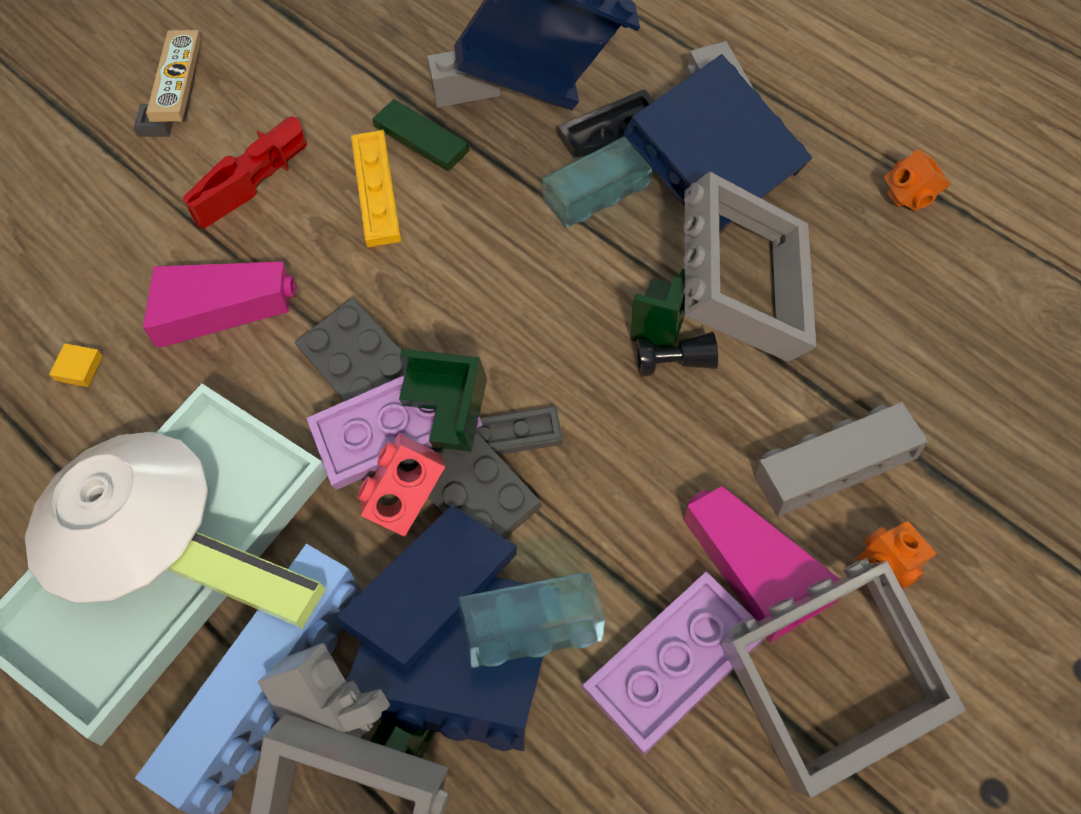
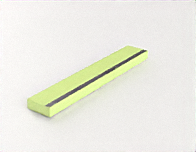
[167,532,326,629]

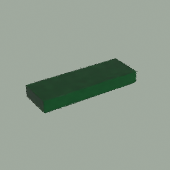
[372,99,470,172]

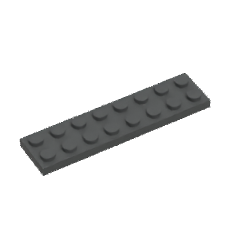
[294,298,542,538]

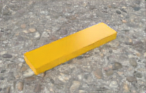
[351,130,402,248]

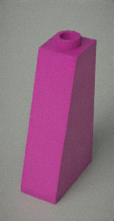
[143,262,296,347]
[684,486,841,643]

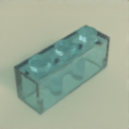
[543,136,653,228]
[459,572,605,668]

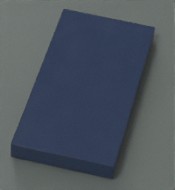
[336,505,517,673]

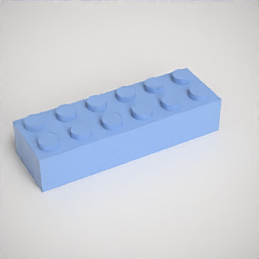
[135,544,362,814]

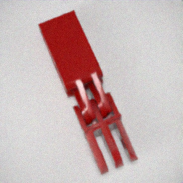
[182,116,307,229]

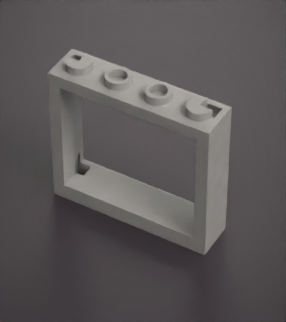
[684,171,816,362]
[720,558,966,798]
[250,714,450,814]

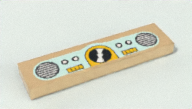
[146,30,201,122]

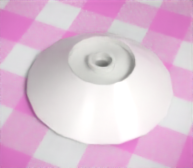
[25,432,208,603]

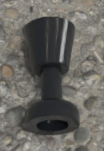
[637,332,718,377]

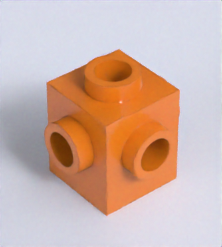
[884,148,951,211]
[856,521,937,590]

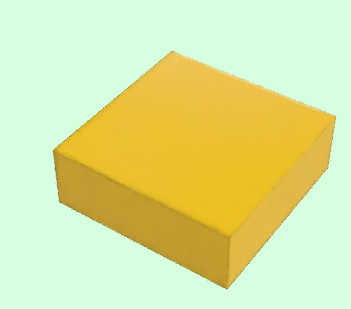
[49,343,103,387]

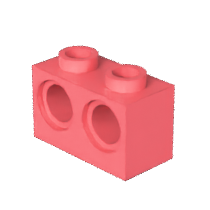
[357,433,445,537]

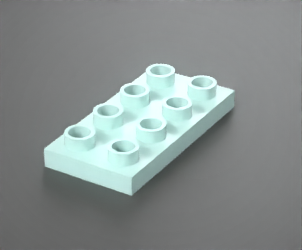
[0,384,328,746]

